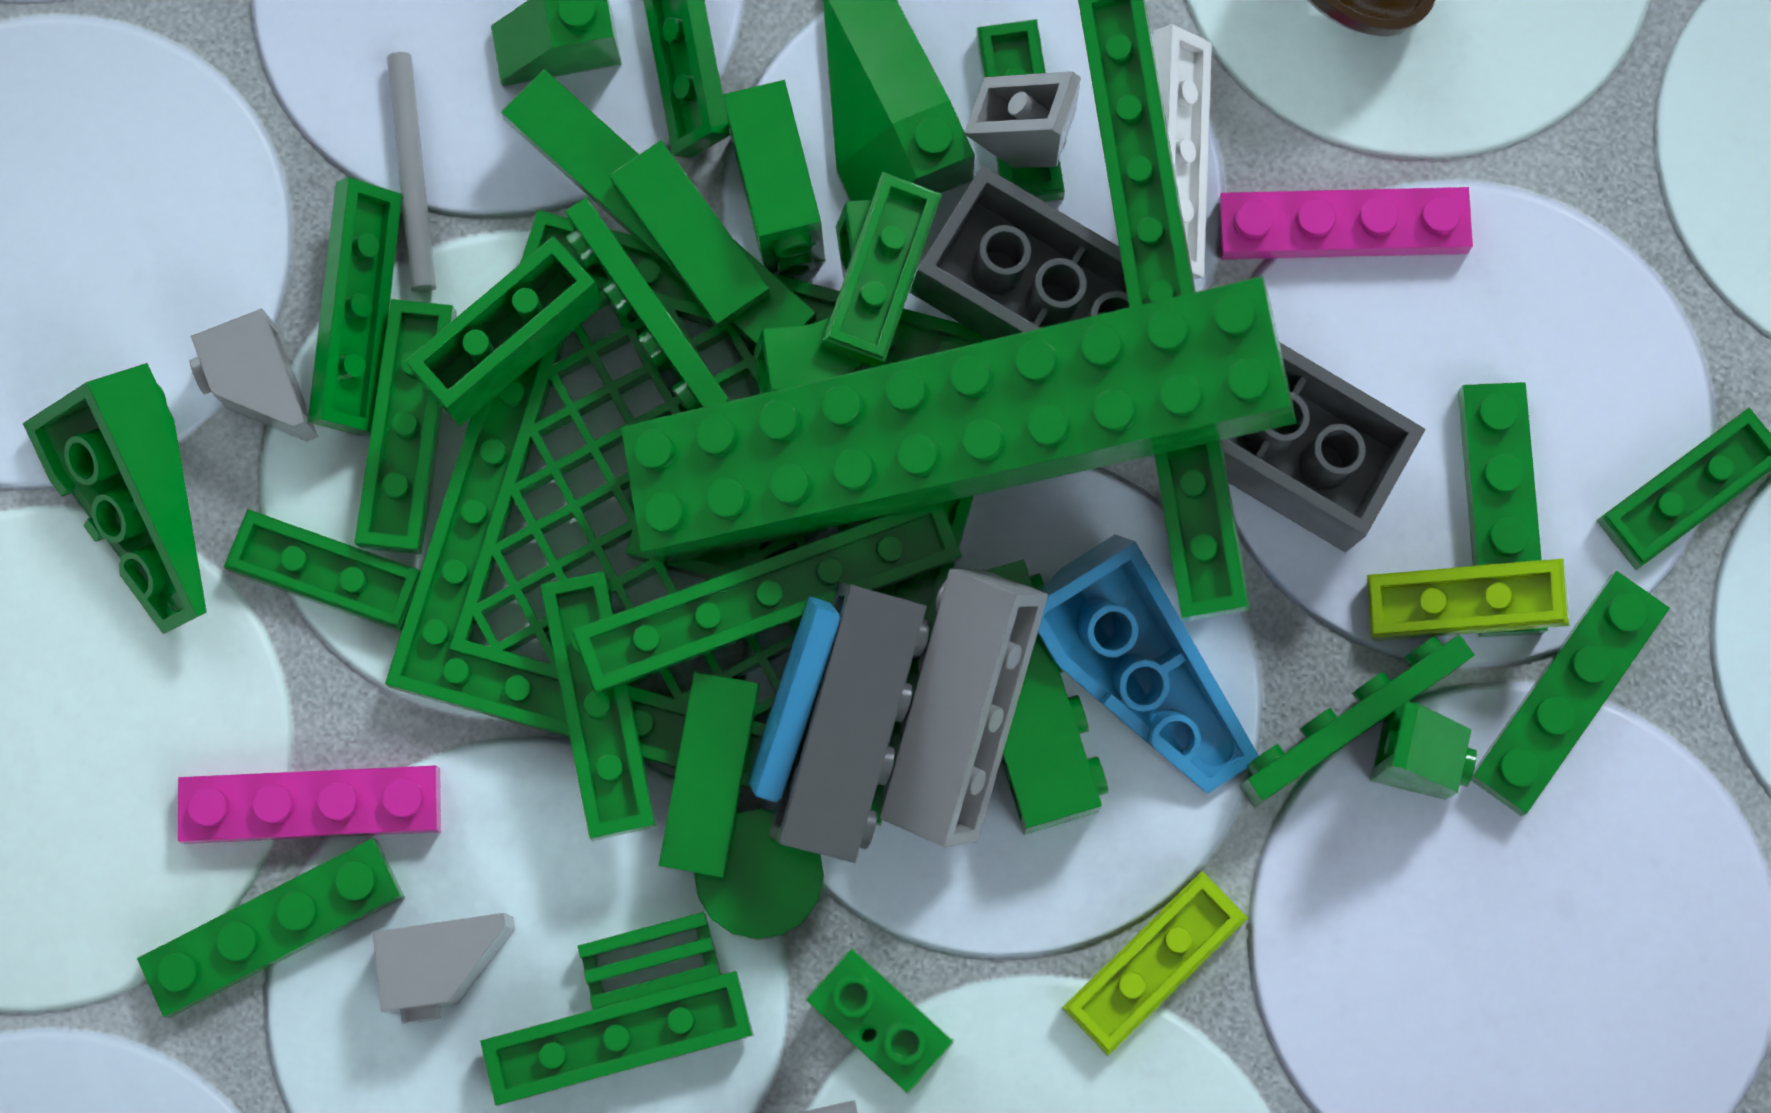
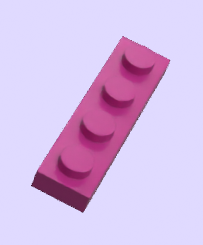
[1218,187,1473,260]
[178,765,441,844]

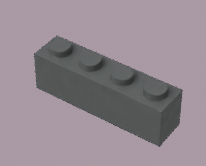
[768,582,930,863]

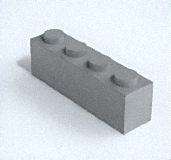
[880,569,1048,847]

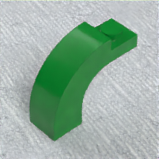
[754,200,871,394]

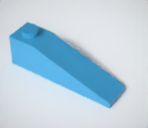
[1037,534,1259,794]

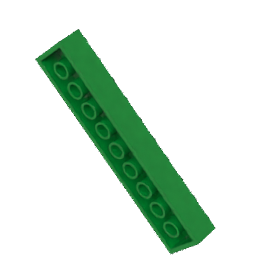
[621,276,1296,564]

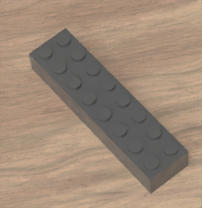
[909,165,1426,553]

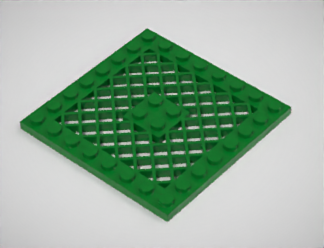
[385,210,988,826]

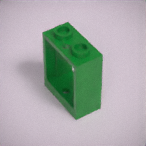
[723,80,825,277]
[805,948,954,1094]

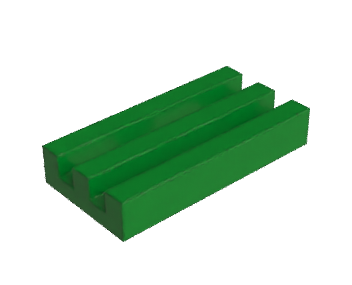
[577,912,721,1010]

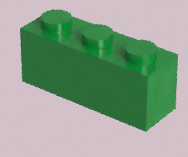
[405,236,604,427]

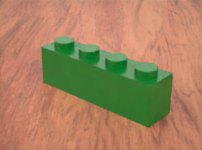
[986,559,1109,835]

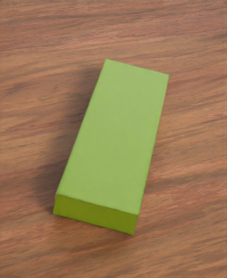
[1367,558,1570,641]
[1062,871,1248,1056]

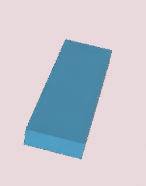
[748,596,841,802]

